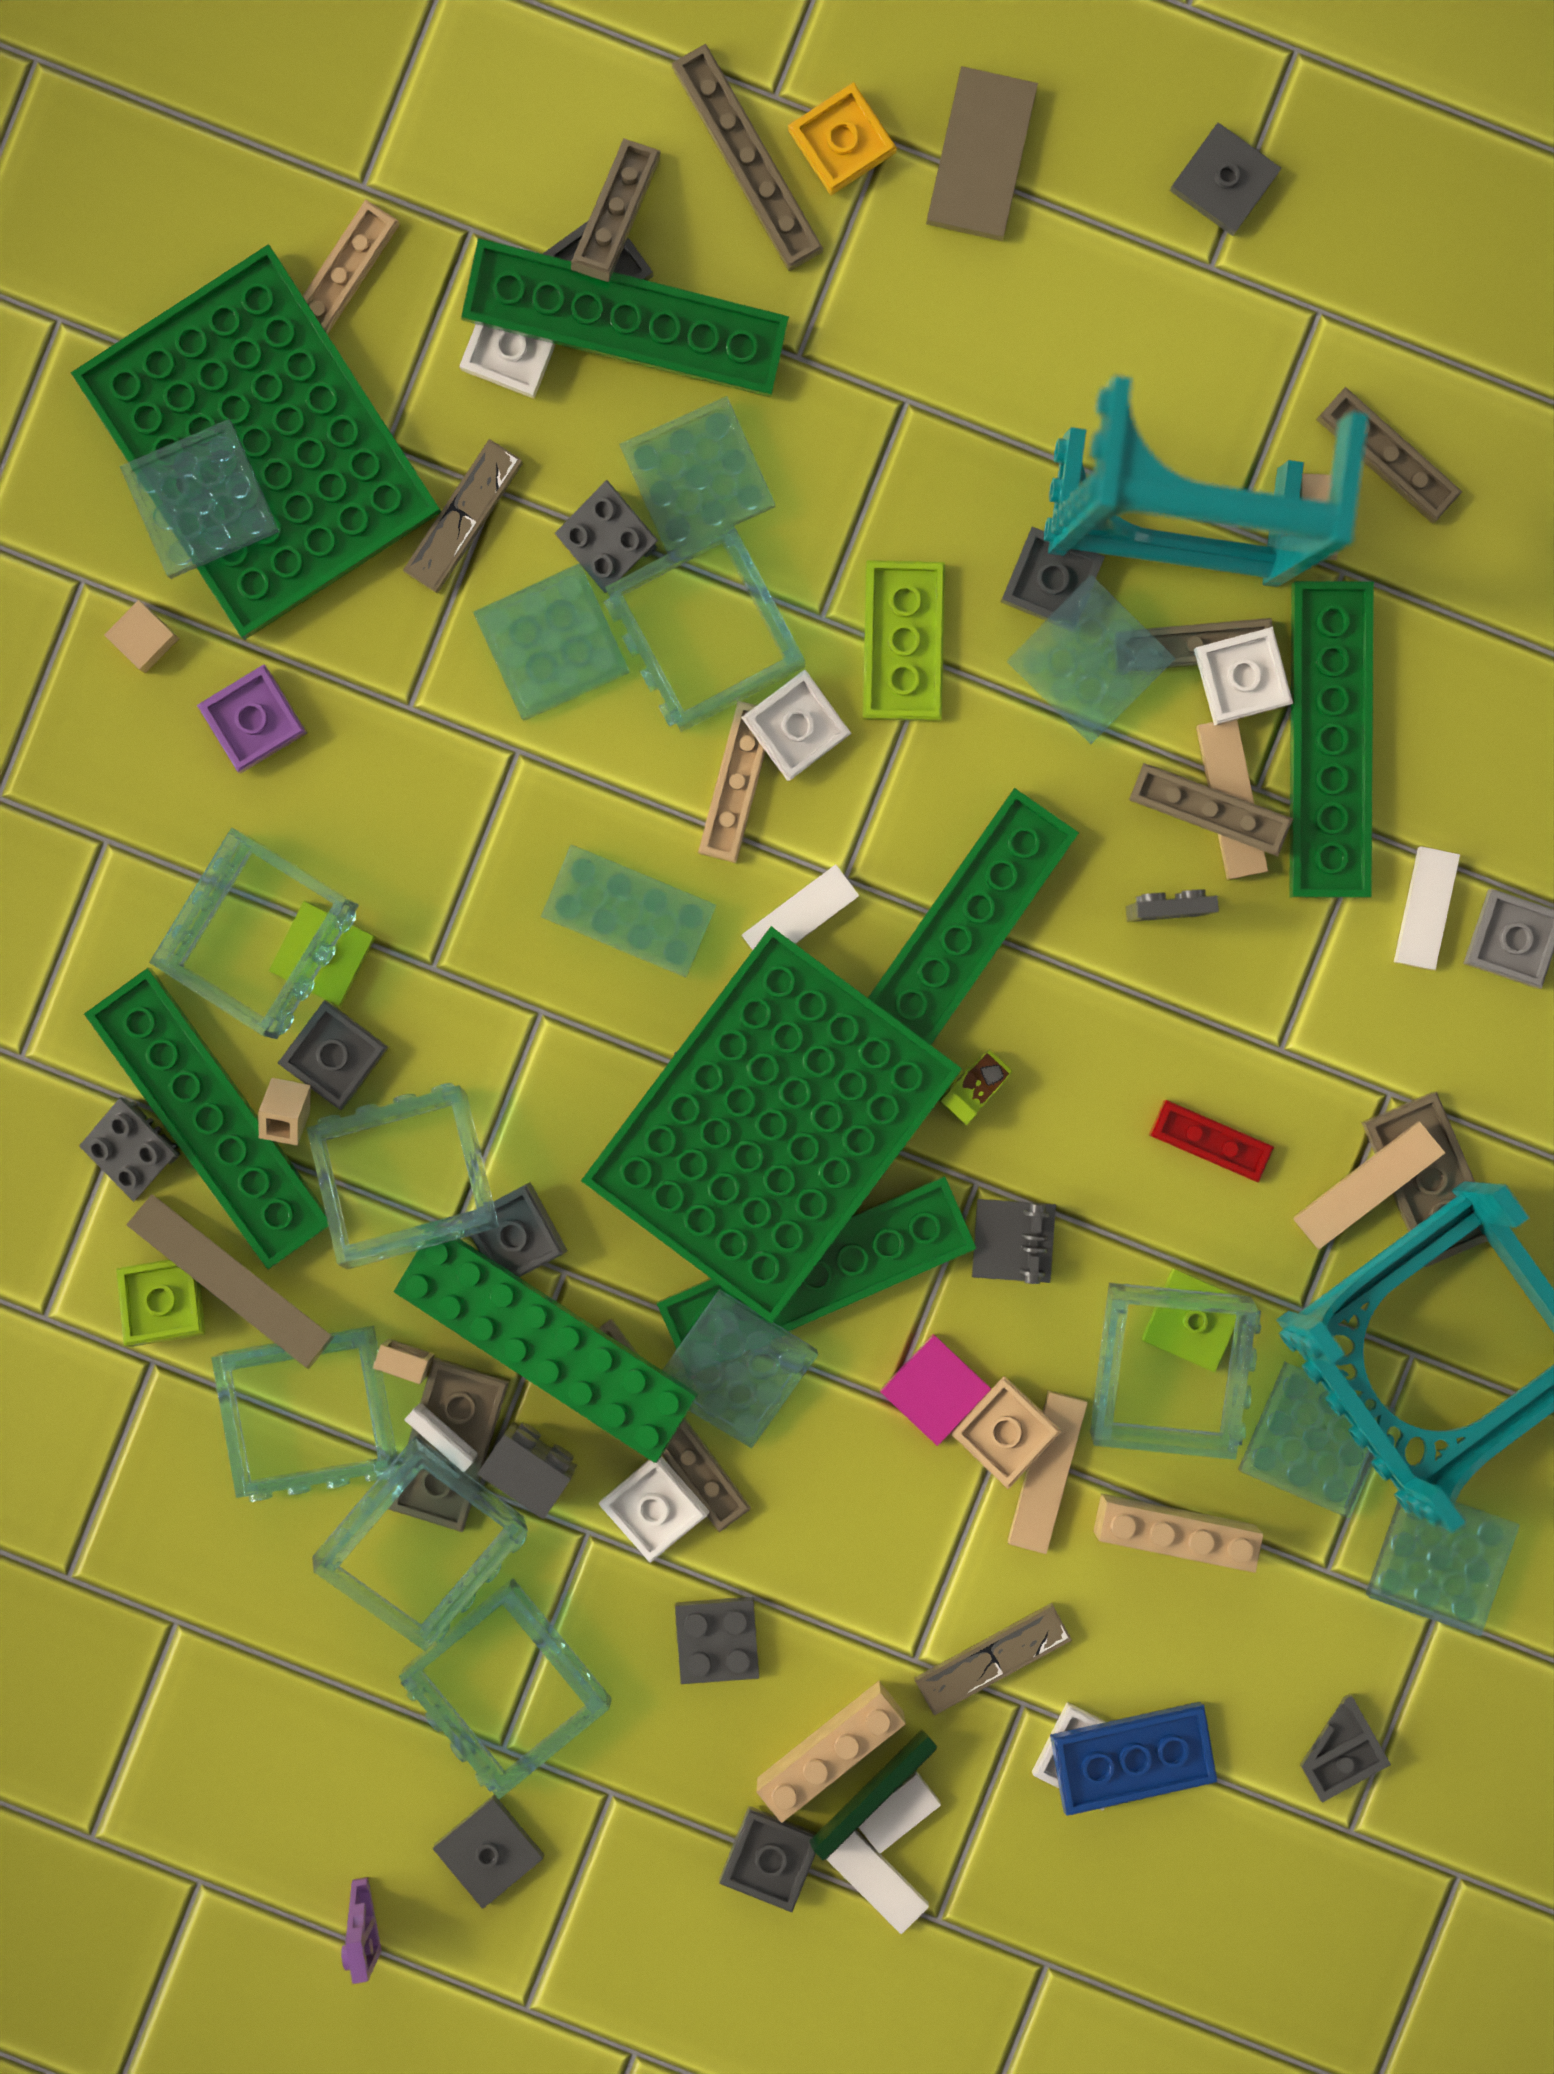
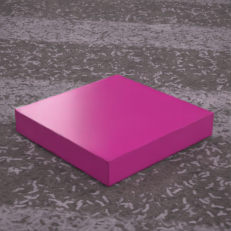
[880,1334,991,1446]

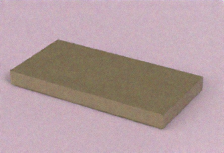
[926,66,1038,241]
[1361,1092,1488,1267]
[388,1357,510,1532]

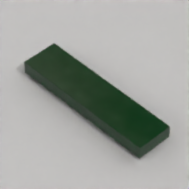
[809,1729,937,1861]

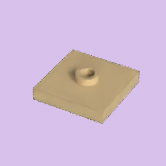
[950,1376,1063,1489]

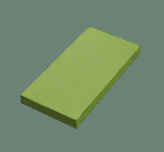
[863,560,945,721]

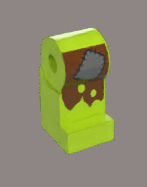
[939,1049,1012,1125]

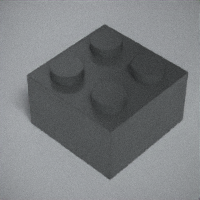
[477,1422,578,1520]

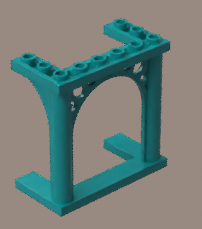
[1044,375,1369,587]
[1276,1181,1554,1532]

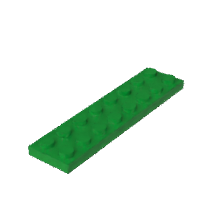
[461,238,789,397]
[1289,581,1374,898]
[868,788,1079,1045]
[84,968,334,1270]
[656,1176,977,1375]
[393,1224,699,1464]

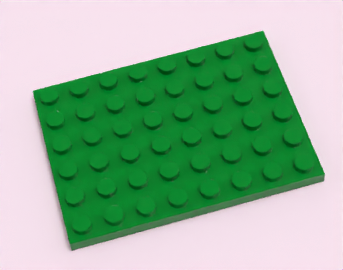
[71,244,441,640]
[581,926,962,1324]

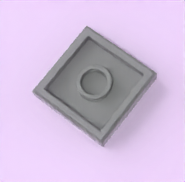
[1463,889,1554,989]

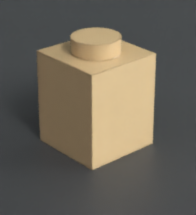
[258,1078,311,1146]

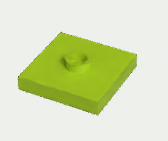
[269,901,376,1006]
[116,1259,206,1347]
[1141,1268,1246,1372]

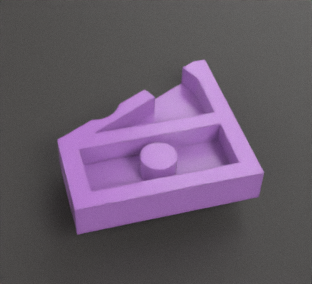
[341,1877,382,1984]

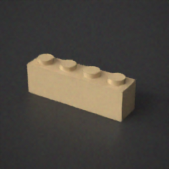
[1093,1493,1263,1573]
[757,1681,906,1823]

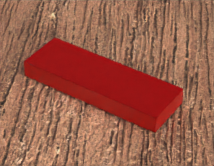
[1149,1100,1274,1183]

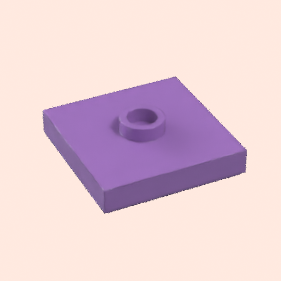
[197,664,307,774]

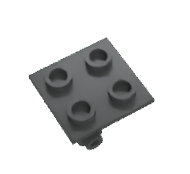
[555,480,658,593]
[79,1097,181,1202]
[972,1199,1056,1284]

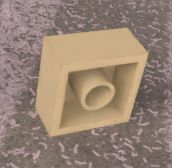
[104,600,180,673]
[373,1339,435,1384]

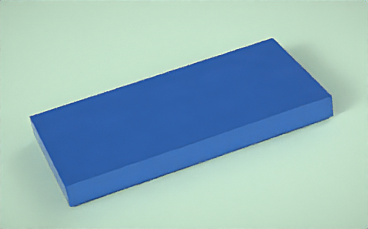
[1050,1702,1217,1816]

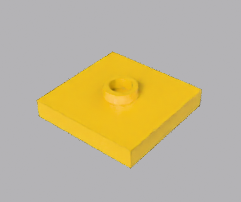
[788,82,897,196]

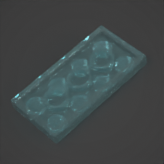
[541,844,717,978]

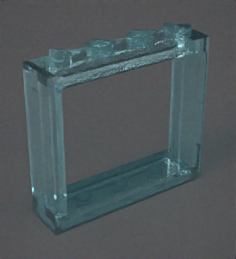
[603,521,805,732]
[149,827,359,1039]
[307,1083,499,1270]
[1090,1282,1261,1460]
[211,1325,398,1502]
[312,1436,528,1652]
[399,1578,612,1799]

